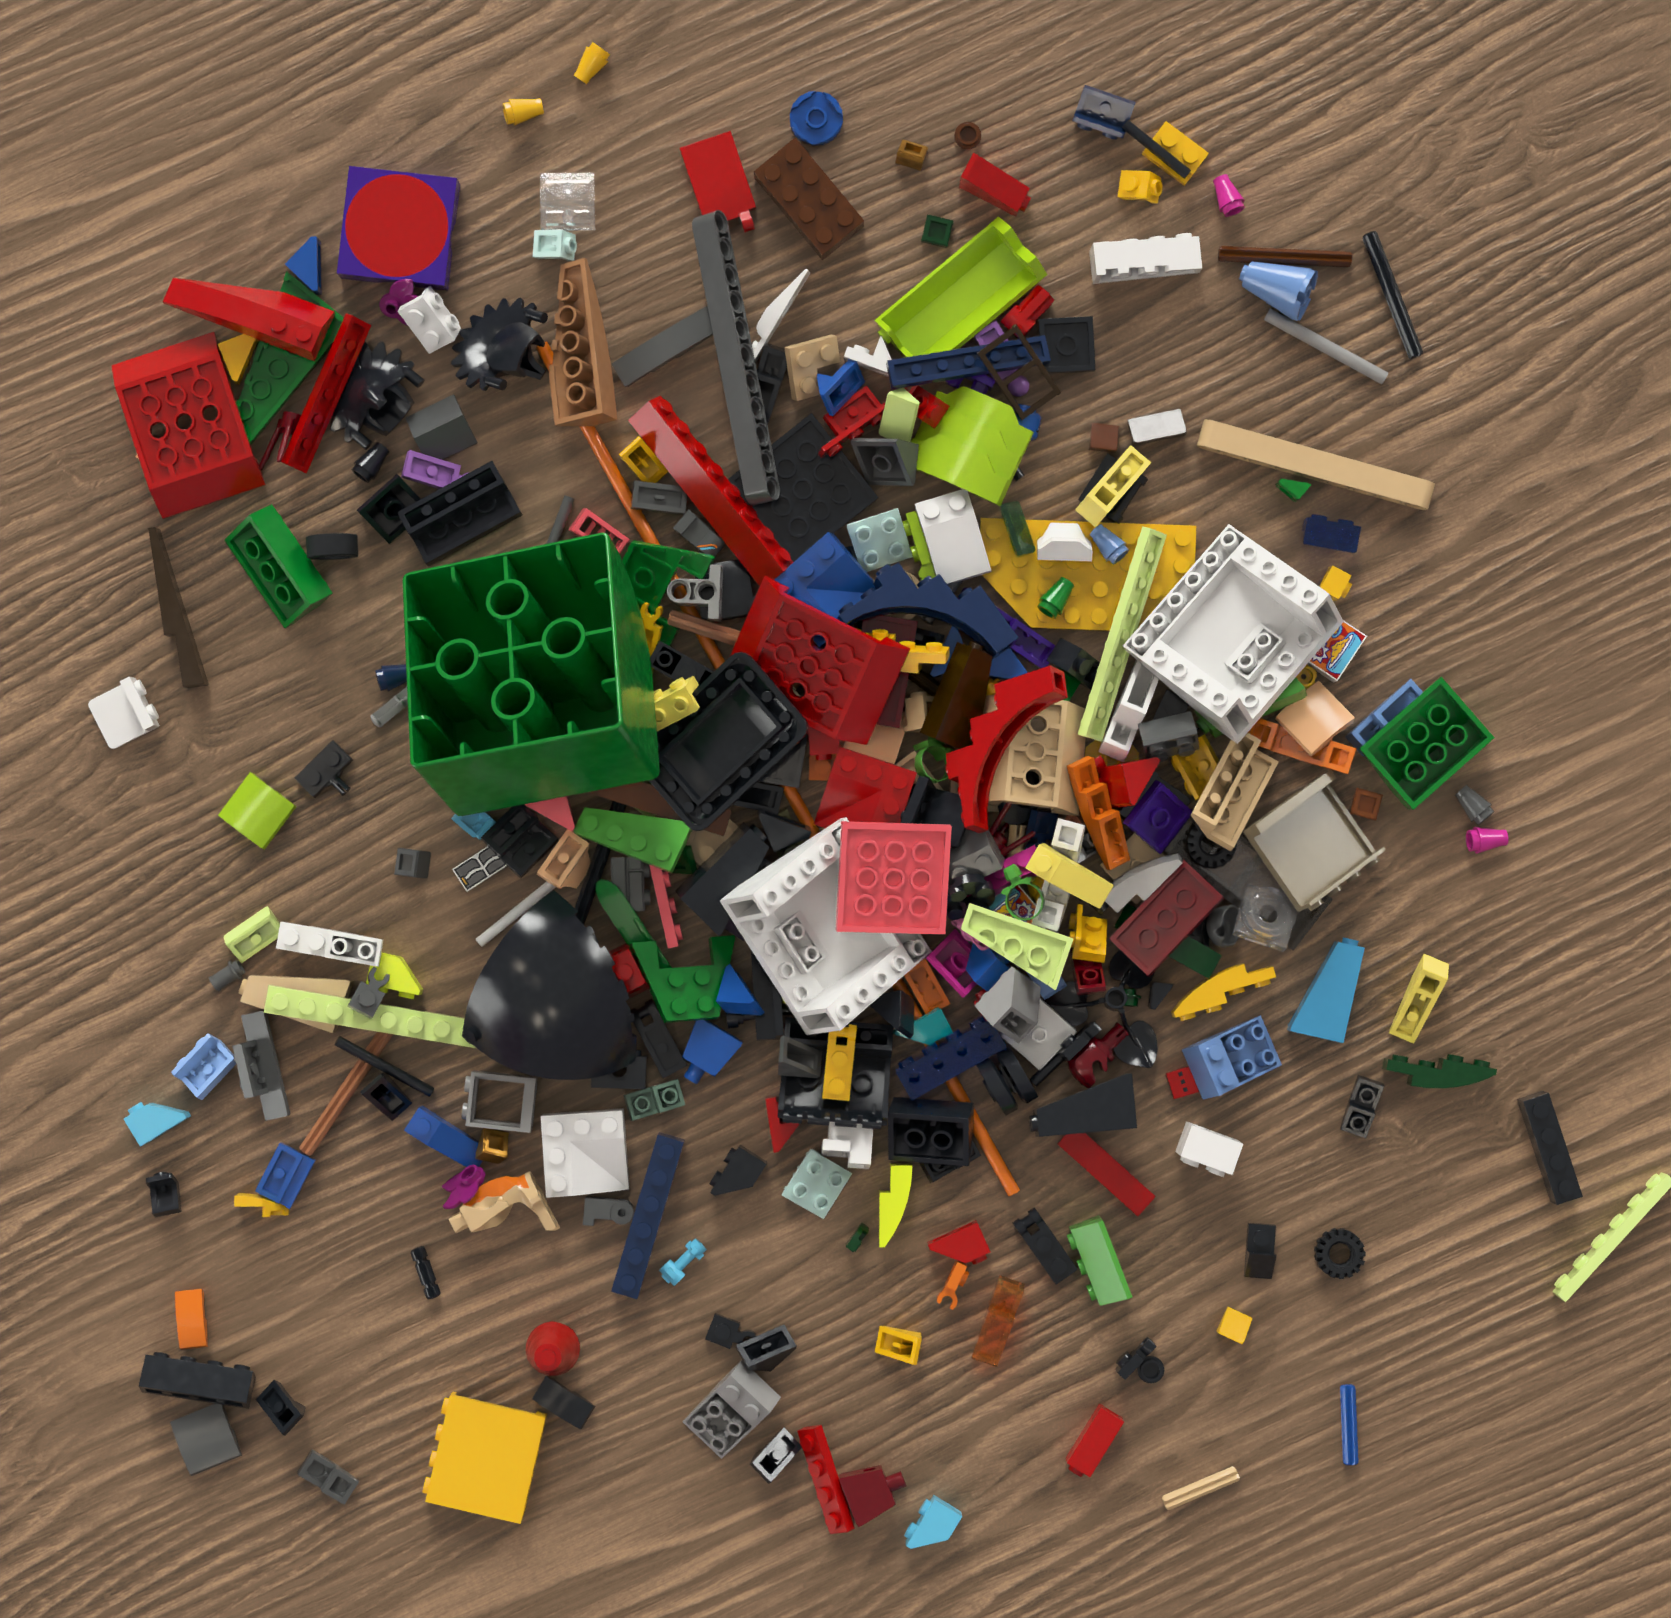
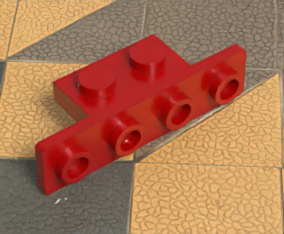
[818,385,909,458]

